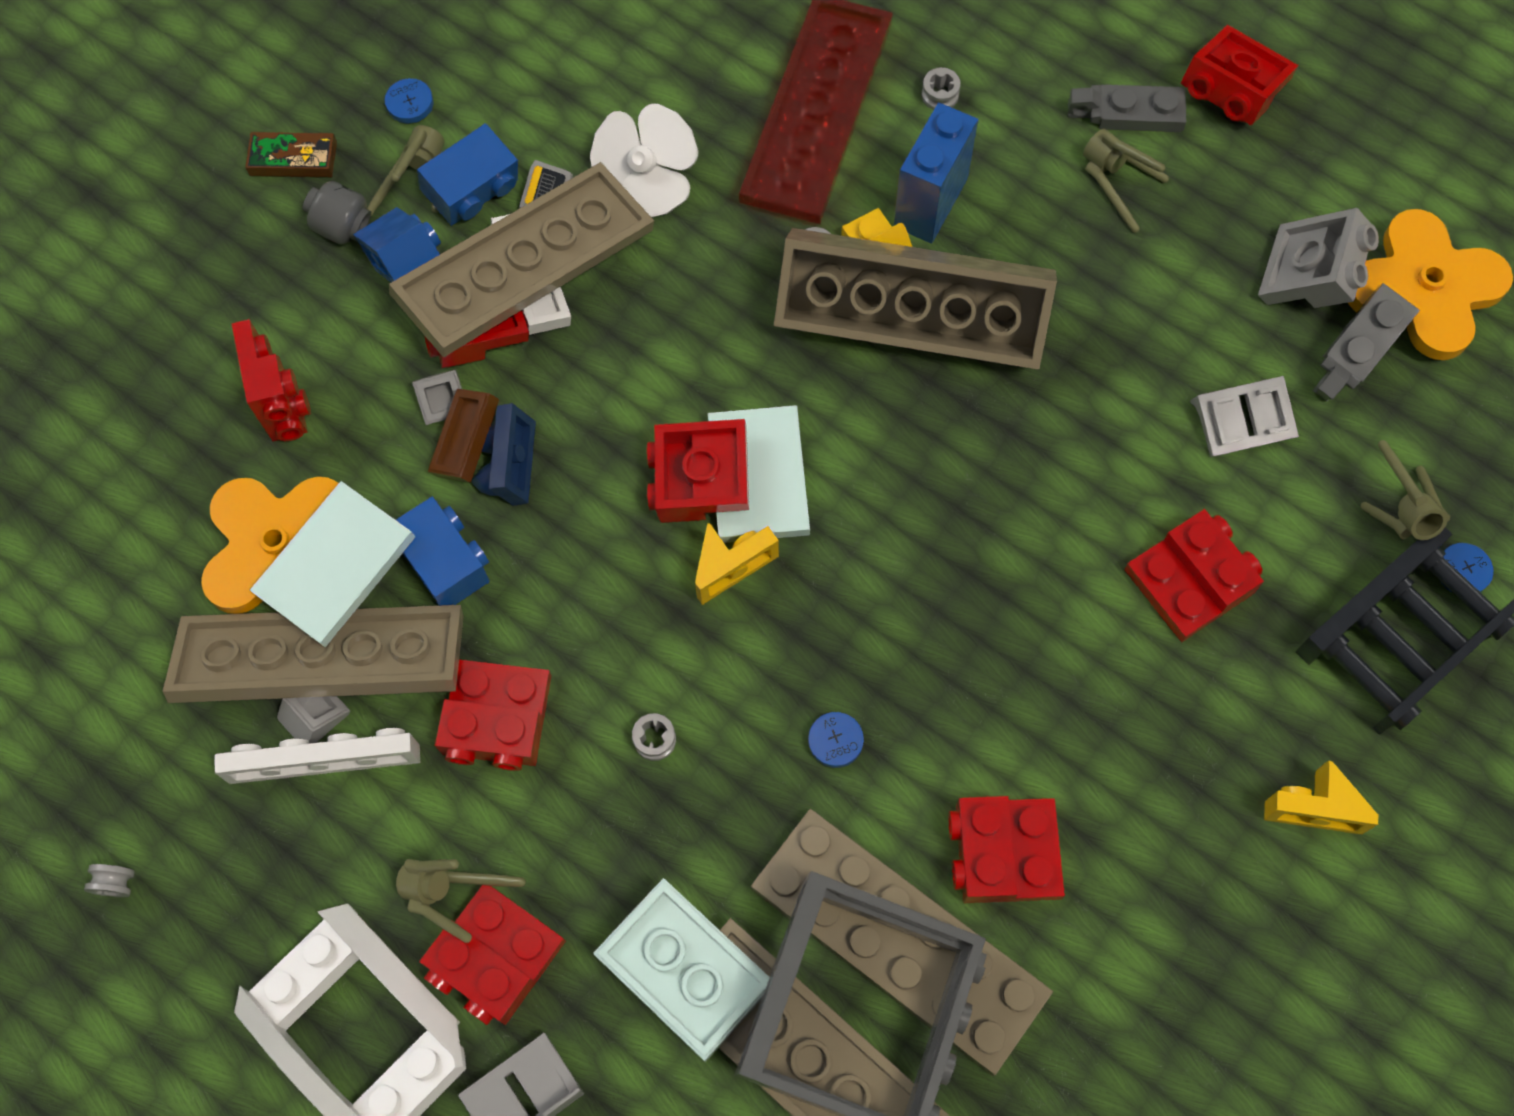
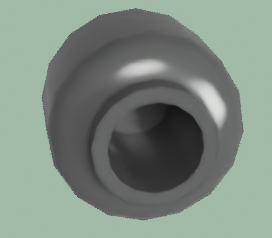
[302,181,371,245]

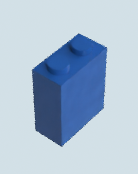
[894,102,978,244]

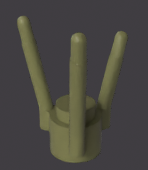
[367,125,445,216]
[1083,129,1169,233]
[1360,440,1450,540]
[396,859,526,943]

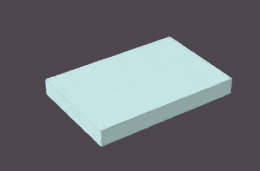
[708,405,810,543]
[250,481,415,647]
[593,878,769,1062]

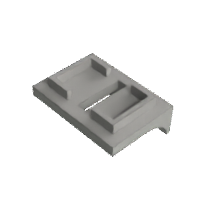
[1190,376,1299,457]
[458,1033,585,1116]

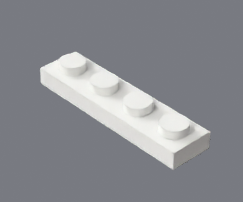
[215,728,420,784]

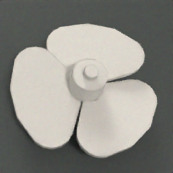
[590,104,698,217]

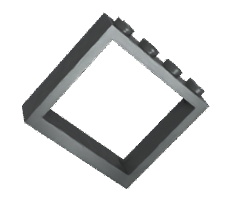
[735,871,987,1116]

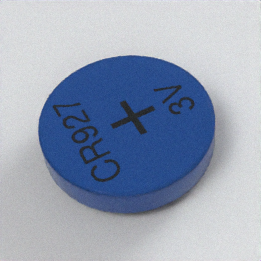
[385,79,434,123]
[1439,543,1494,592]
[808,712,864,768]

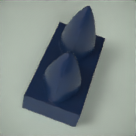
[471,403,536,506]

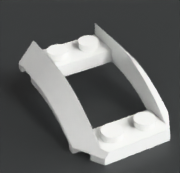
[234,904,466,1116]

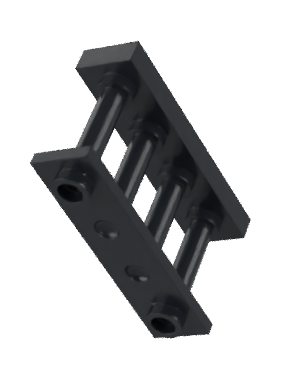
[1296,527,1514,735]

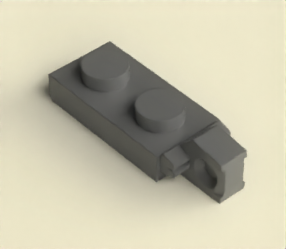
[1068,84,1186,132]
[1312,283,1420,402]

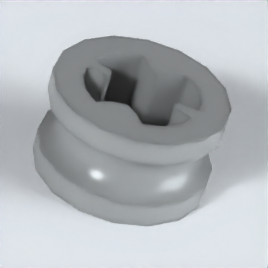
[922,67,961,110]
[632,713,676,761]
[84,864,135,897]

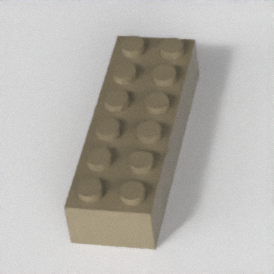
[774,228,1057,369]

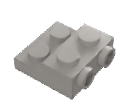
[1258,208,1379,308]

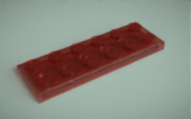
[739,0,893,224]

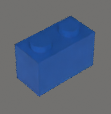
[417,123,518,226]
[353,207,441,282]
[396,496,490,606]

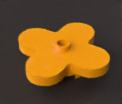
[1348,209,1513,360]
[201,477,339,614]

